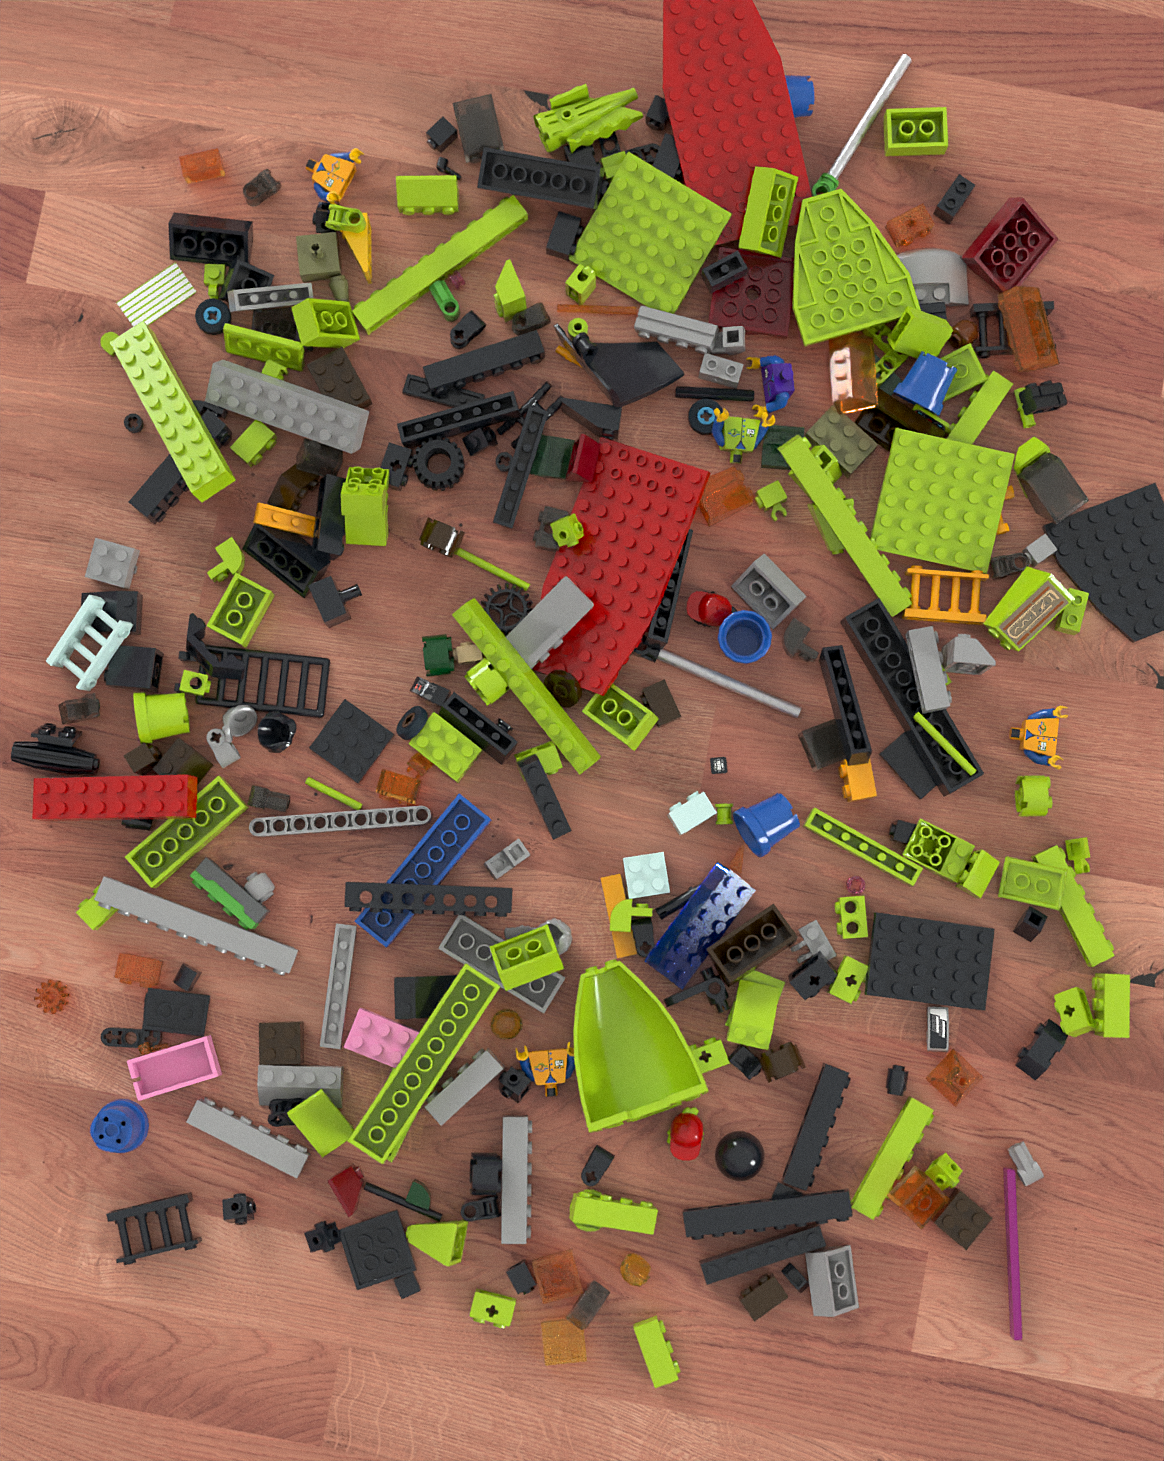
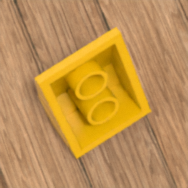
[340,213,372,284]

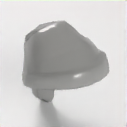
[222,705,257,743]

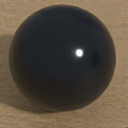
[715,1131,764,1181]

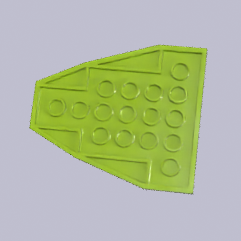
[793,189,921,347]

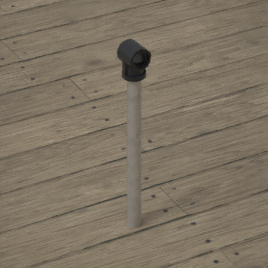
[632,636,802,718]

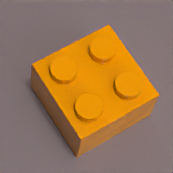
[838,758,877,802]

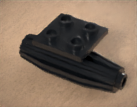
[11,723,100,774]

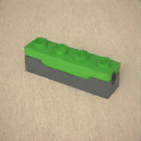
[190,857,270,930]

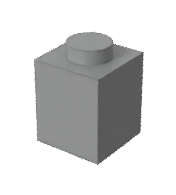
[1022,534,1057,567]

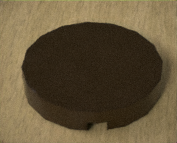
[544,670,582,708]

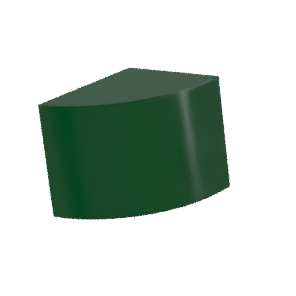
[405,1179,431,1210]

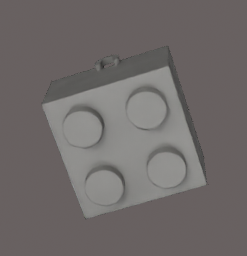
[85,538,140,589]

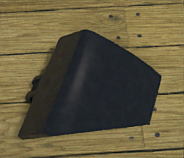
[554,323,685,408]

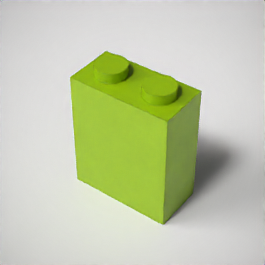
[887,306,953,358]

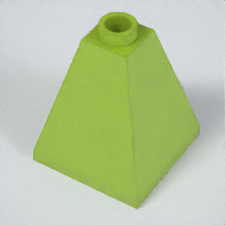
[808,498,854,554]
[406,1220,469,1266]

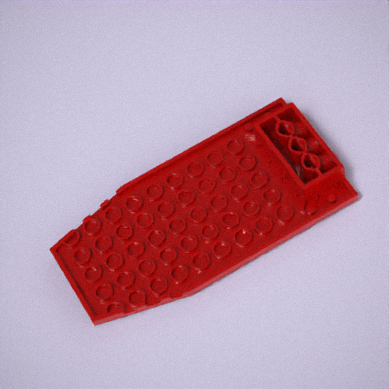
[662,0,812,246]
[532,437,711,696]

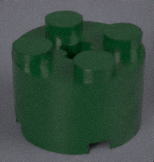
[422,634,455,677]

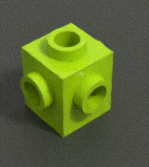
[550,513,584,547]
[925,1153,963,1191]

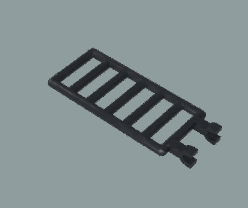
[174,645,330,718]

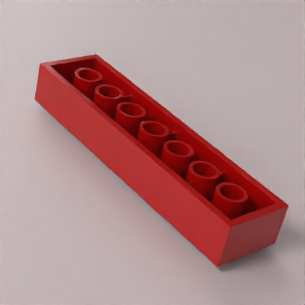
[32,775,197,821]

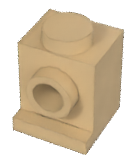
[453,642,483,665]

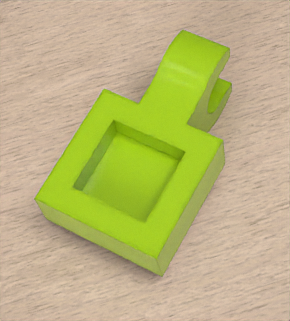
[204,264,226,299]
[1065,837,1090,874]

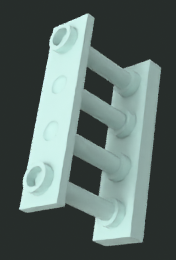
[46,595,133,691]

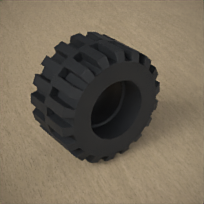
[413,436,465,491]

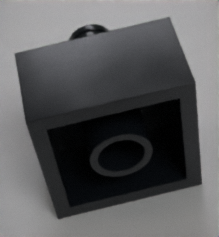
[308,576,362,628]

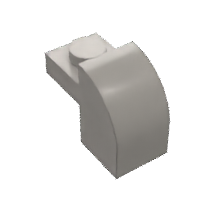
[707,326,745,355]

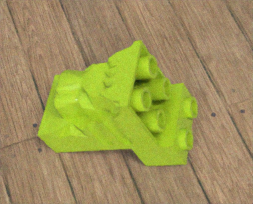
[341,466,389,546]

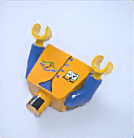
[306,148,364,204]
[1009,706,1068,769]
[515,1042,575,1097]

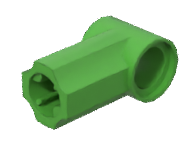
[429,280,460,322]

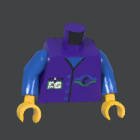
[746,355,795,418]

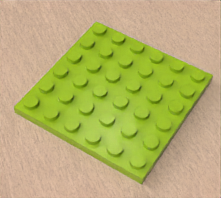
[569,152,732,314]
[870,428,1015,574]

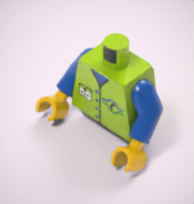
[712,408,775,464]

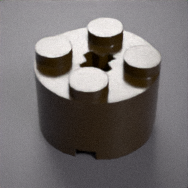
[419,517,465,558]
[759,1041,806,1083]

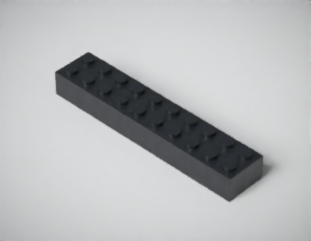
[840,598,984,797]

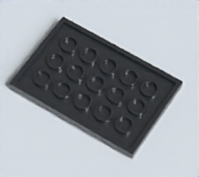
[864,912,995,1011]

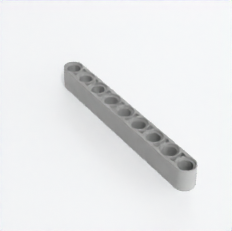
[249,806,432,837]

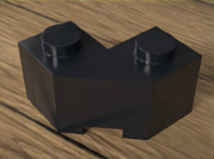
[1015,1019,1068,1081]

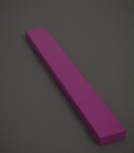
[1003,1168,1022,1340]

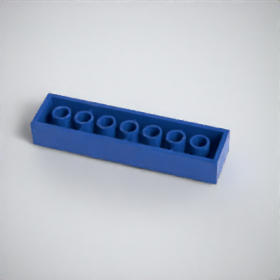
[354,793,492,948]

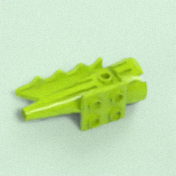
[533,84,643,154]

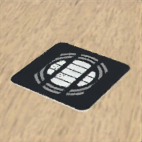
[710,757,728,774]

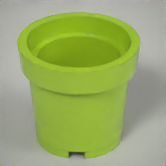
[133,692,190,744]

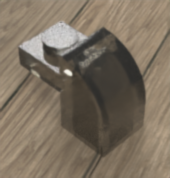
[782,618,819,662]
[58,693,100,725]

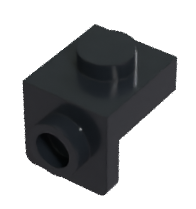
[462,427,498,456]
[728,1044,762,1080]

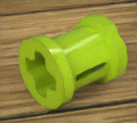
[715,804,733,825]

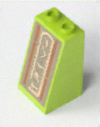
[983,567,1075,652]

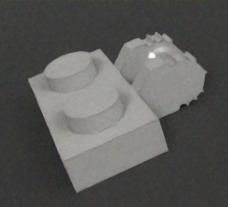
[790,920,837,963]

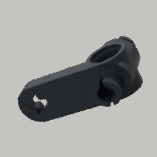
[663,967,730,1014]

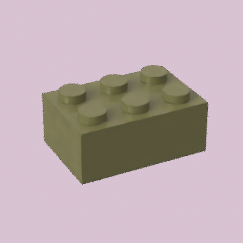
[805,404,878,478]

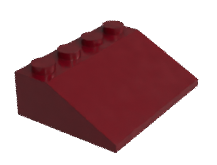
[961,197,1058,299]

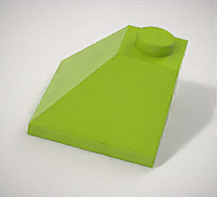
[1014,436,1059,498]

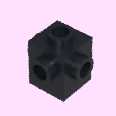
[313,202,339,233]
[498,1066,531,1104]
[222,1193,256,1225]
[304,1220,342,1253]

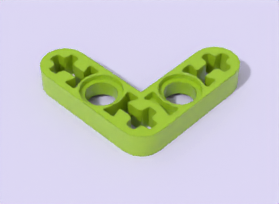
[862,324,909,388]

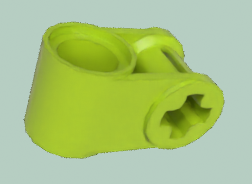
[325,204,366,233]

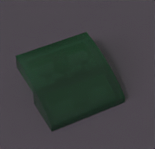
[761,425,805,470]
[530,435,575,480]

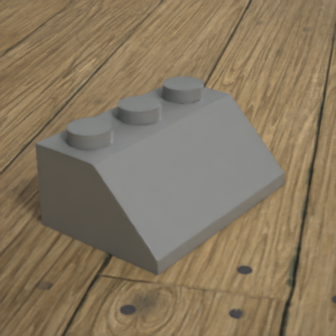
[731,553,807,629]
[805,1245,859,1317]

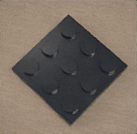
[309,699,395,784]
[338,1209,417,1290]

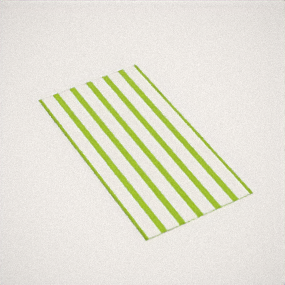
[116,262,196,327]

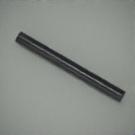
[363,1182,443,1222]

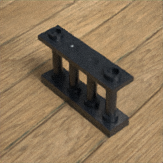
[970,301,1056,359]
[106,1192,202,1265]

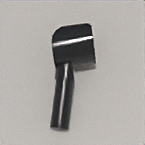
[436,157,461,180]

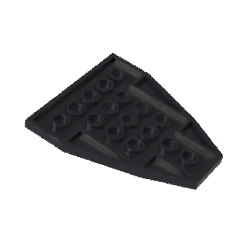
[1042,483,1164,642]

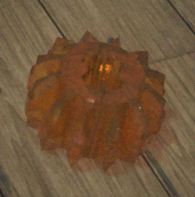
[34,979,70,1014]

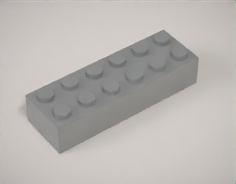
[438,915,566,1013]

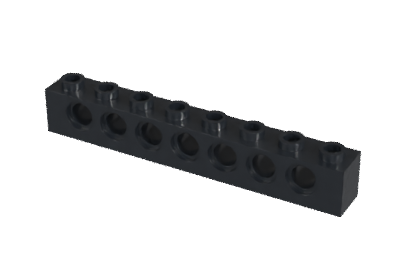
[344,882,512,917]

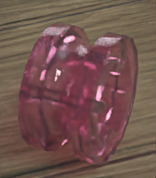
[448,269,466,290]
[846,876,865,894]

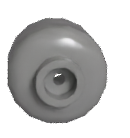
[244,872,275,903]

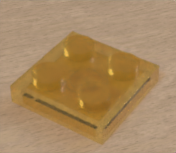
[541,1317,587,1366]

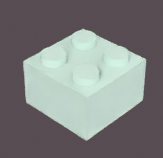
[667,791,717,836]
[623,852,670,899]

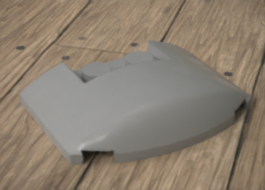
[897,248,969,306]

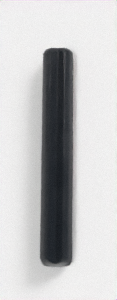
[675,386,755,402]

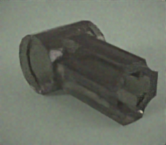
[247,785,290,813]

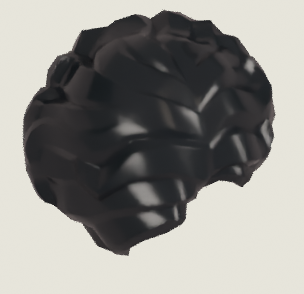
[258,711,297,753]

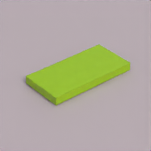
[223,323,305,372]

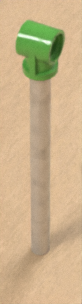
[811,54,912,197]

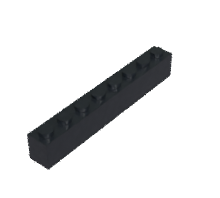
[683,1188,853,1240]

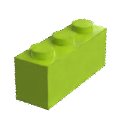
[633,1315,681,1388]

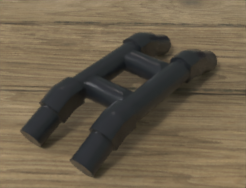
[497,381,564,449]

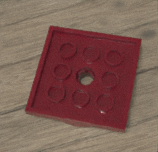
[708,247,794,338]

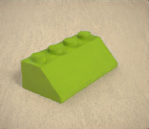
[738,166,798,258]

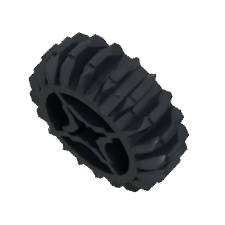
[480,583,533,637]

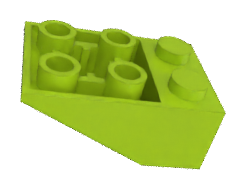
[902,818,975,883]

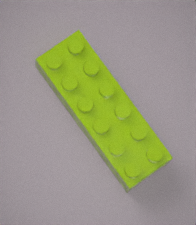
[125,776,249,888]

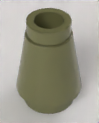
[329,275,349,302]

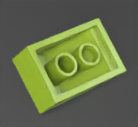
[726,979,780,1050]

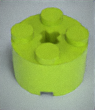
[464,658,510,706]
[1015,775,1052,817]

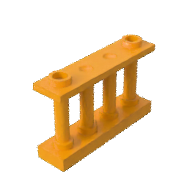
[902,565,989,625]

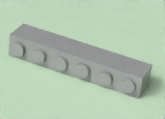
[186,1097,311,1178]
[501,1115,532,1244]

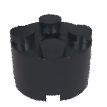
[469,1152,502,1195]

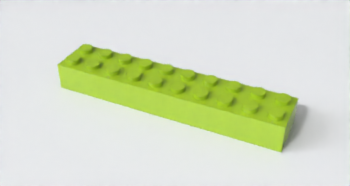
[110,321,236,502]
[348,963,500,1164]

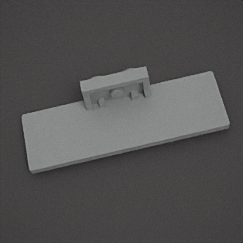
[486,576,594,669]

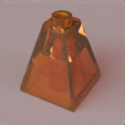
[925,1049,984,1107]

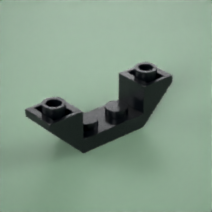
[186,613,245,680]

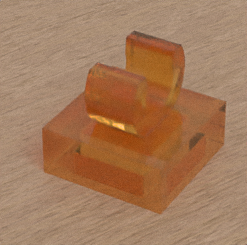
[407,752,434,779]

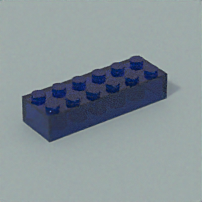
[644,862,756,990]

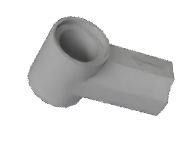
[1007,1141,1044,1187]

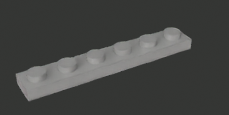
[320,923,357,1049]

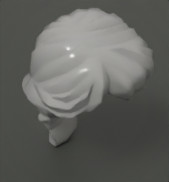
[504,918,572,955]

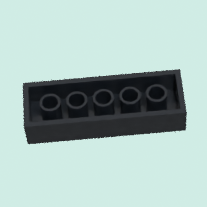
[477,147,605,209]
[129,410,233,525]

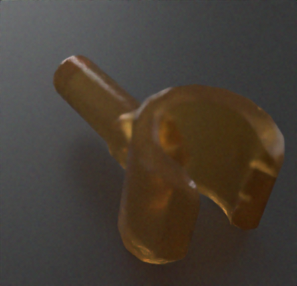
[138,1041,169,1055]

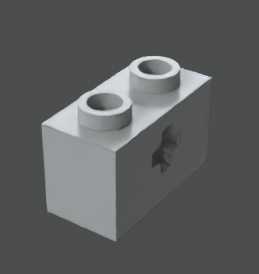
[698,353,744,389]

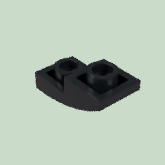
[192,400,228,419]

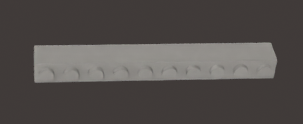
[94,876,299,976]

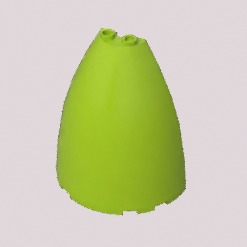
[574,959,709,1133]

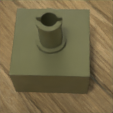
[296,232,342,282]

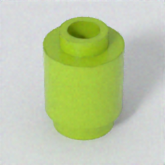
[568,318,588,340]

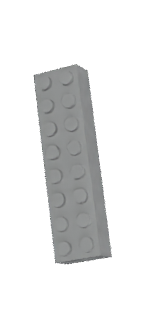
[205,360,369,454]

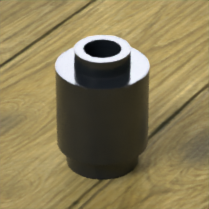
[885,1065,909,1096]

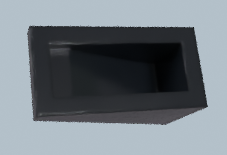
[781,1262,809,1293]

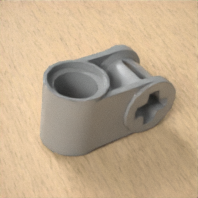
[207,729,241,768]

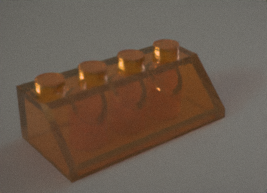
[997,286,1060,372]
[829,332,878,414]

